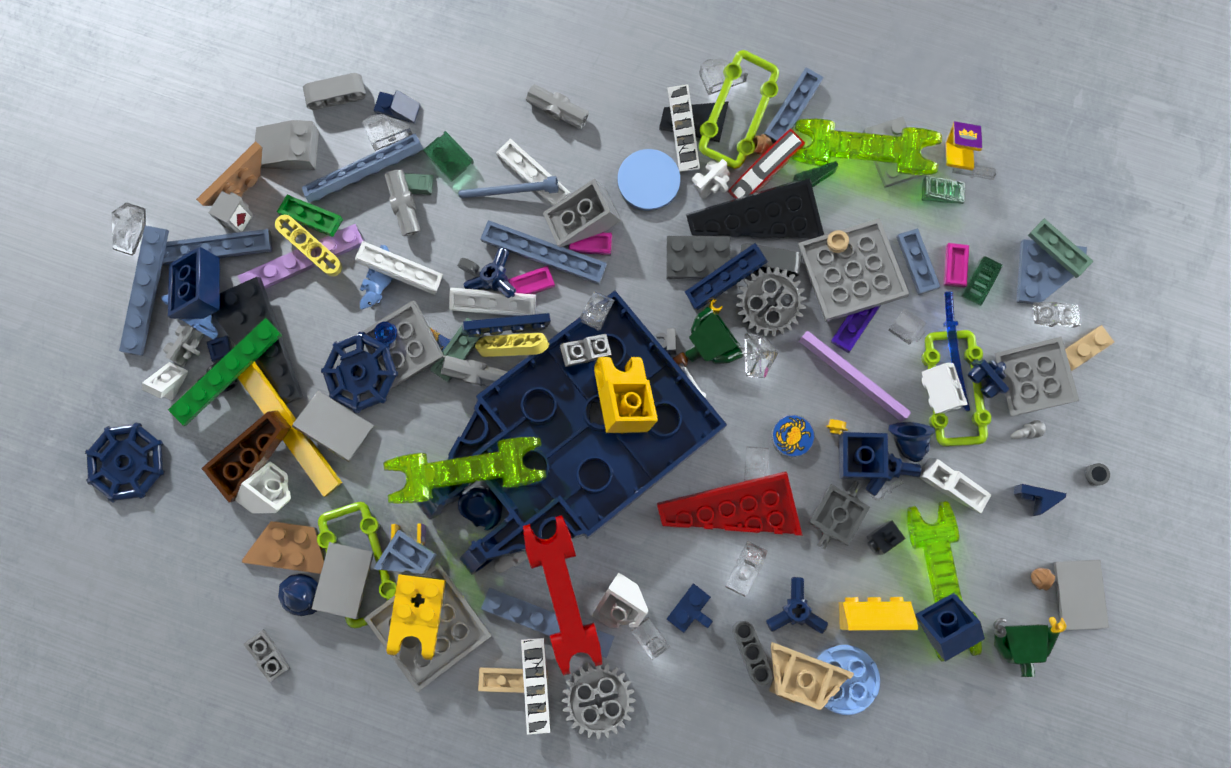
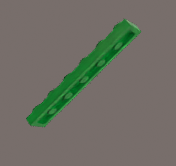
[168,318,282,426]

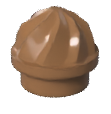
[753,134,773,156]
[1031,568,1055,591]

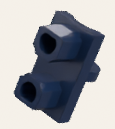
[967,359,1009,398]

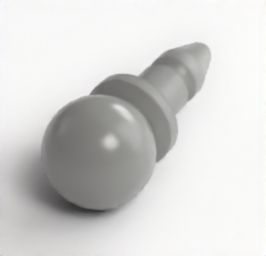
[1010,420,1046,439]

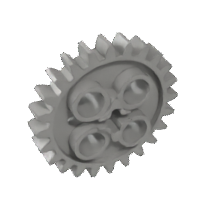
[736,267,807,336]
[561,663,636,739]

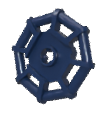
[321,331,398,413]
[85,422,165,503]

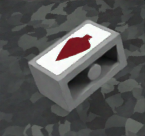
[208,191,253,233]

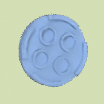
[618,149,680,211]
[817,645,880,715]

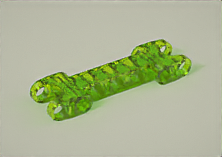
[791,119,943,175]
[383,437,546,504]
[907,501,982,662]

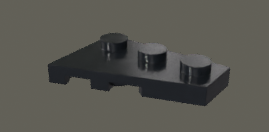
[659,101,729,142]

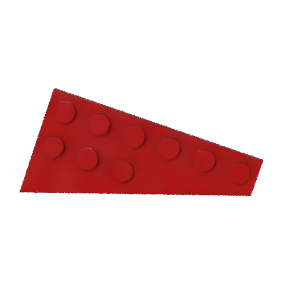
[657,471,803,536]

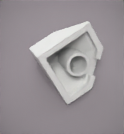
[235,462,291,514]
[592,573,648,628]

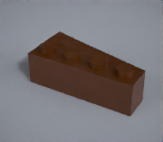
[201,410,291,503]

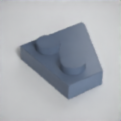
[374,530,437,574]

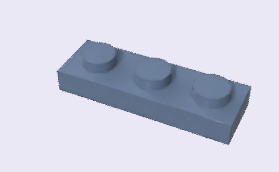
[896,228,940,295]

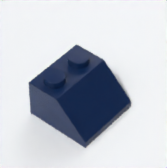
[839,432,888,480]
[915,593,985,662]

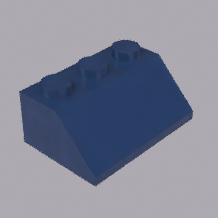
[168,246,220,319]

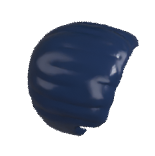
[458,486,502,531]

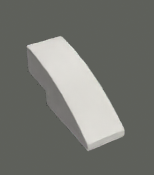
[919,458,991,513]

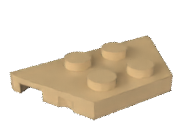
[771,642,854,710]

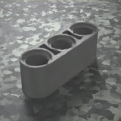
[740,244,802,277]
[732,621,773,686]

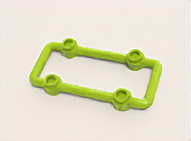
[699,50,779,169]
[921,330,992,447]
[317,502,397,629]

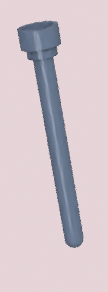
[458,176,559,198]

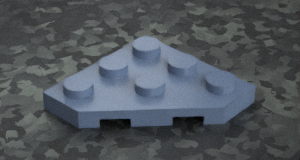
[1017,239,1087,305]

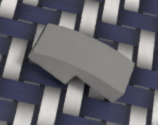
[560,334,612,367]
[244,629,289,682]

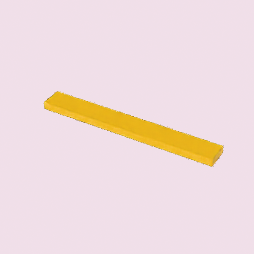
[237,361,342,497]

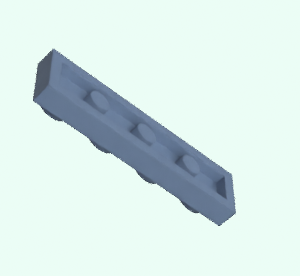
[764,67,824,143]

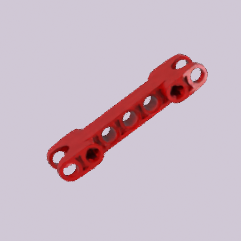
[523,515,602,676]

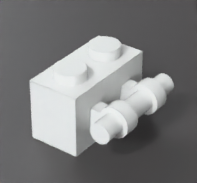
[922,363,968,414]

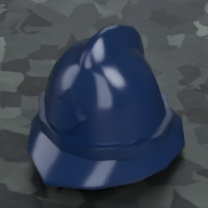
[888,422,935,462]
[278,574,318,616]

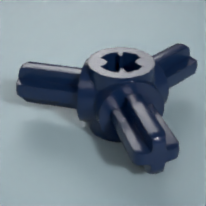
[463,248,516,298]
[865,452,922,496]
[766,577,828,634]

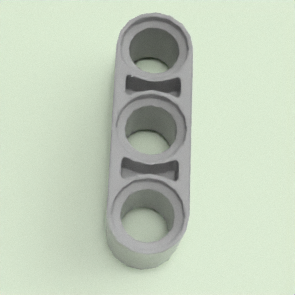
[303,73,366,110]

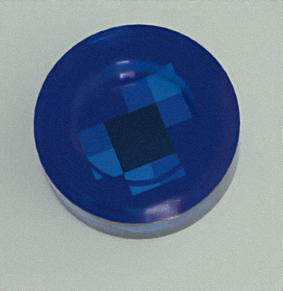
[374,321,397,344]

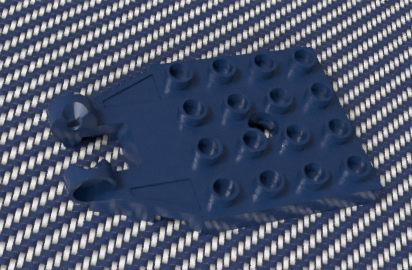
[417,290,727,575]

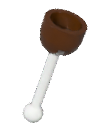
[672,352,706,398]

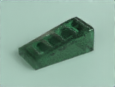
[792,161,838,188]
[922,176,965,204]
[962,256,1003,306]

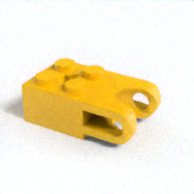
[594,357,658,433]
[386,574,446,660]

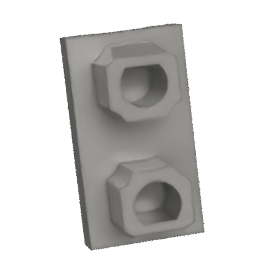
[163,324,205,367]

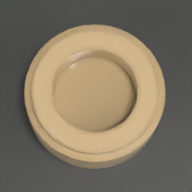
[827,230,849,253]

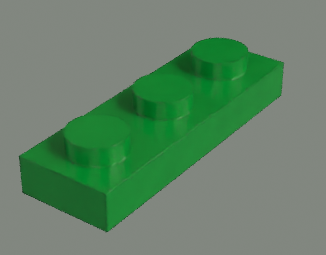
[277,194,343,237]

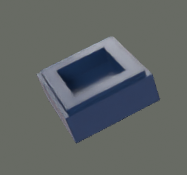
[206,335,233,363]

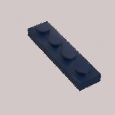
[685,243,768,311]
[462,313,551,337]

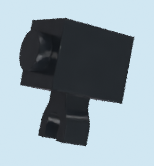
[866,520,906,555]

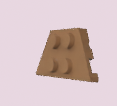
[196,141,263,206]
[242,521,324,574]

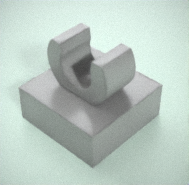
[656,328,677,354]

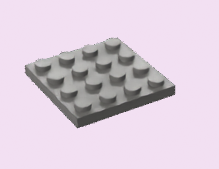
[798,218,909,322]
[364,563,492,693]

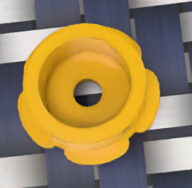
[826,419,848,435]

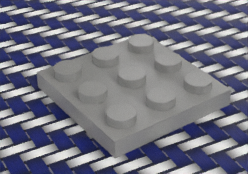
[362,301,445,390]
[994,337,1079,417]

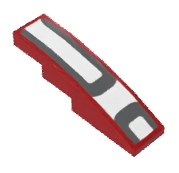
[727,128,805,199]

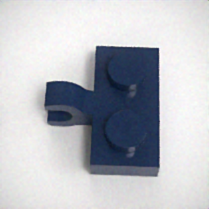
[666,583,713,633]

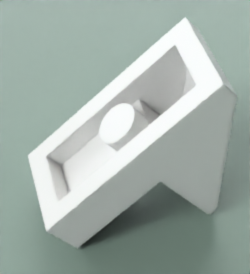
[142,362,188,400]

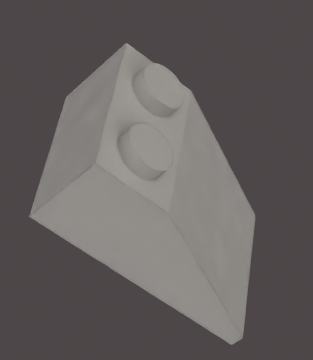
[255,120,319,170]
[543,179,621,247]

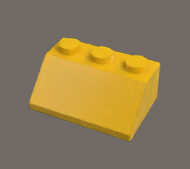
[838,597,918,630]

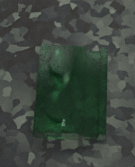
[423,131,474,182]

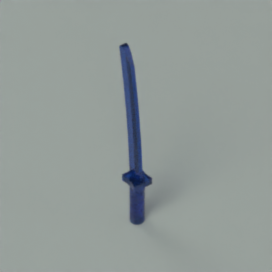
[943,291,970,412]

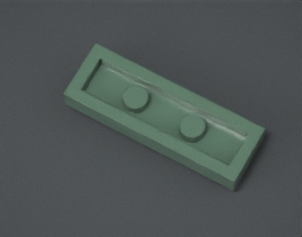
[1028,218,1093,278]
[430,317,484,383]

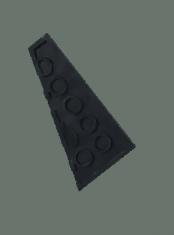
[686,177,824,238]
[213,277,303,404]

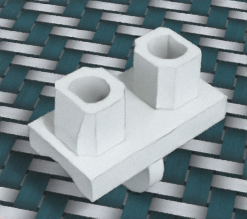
[692,159,730,199]

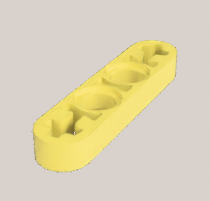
[275,215,342,277]
[475,333,549,357]

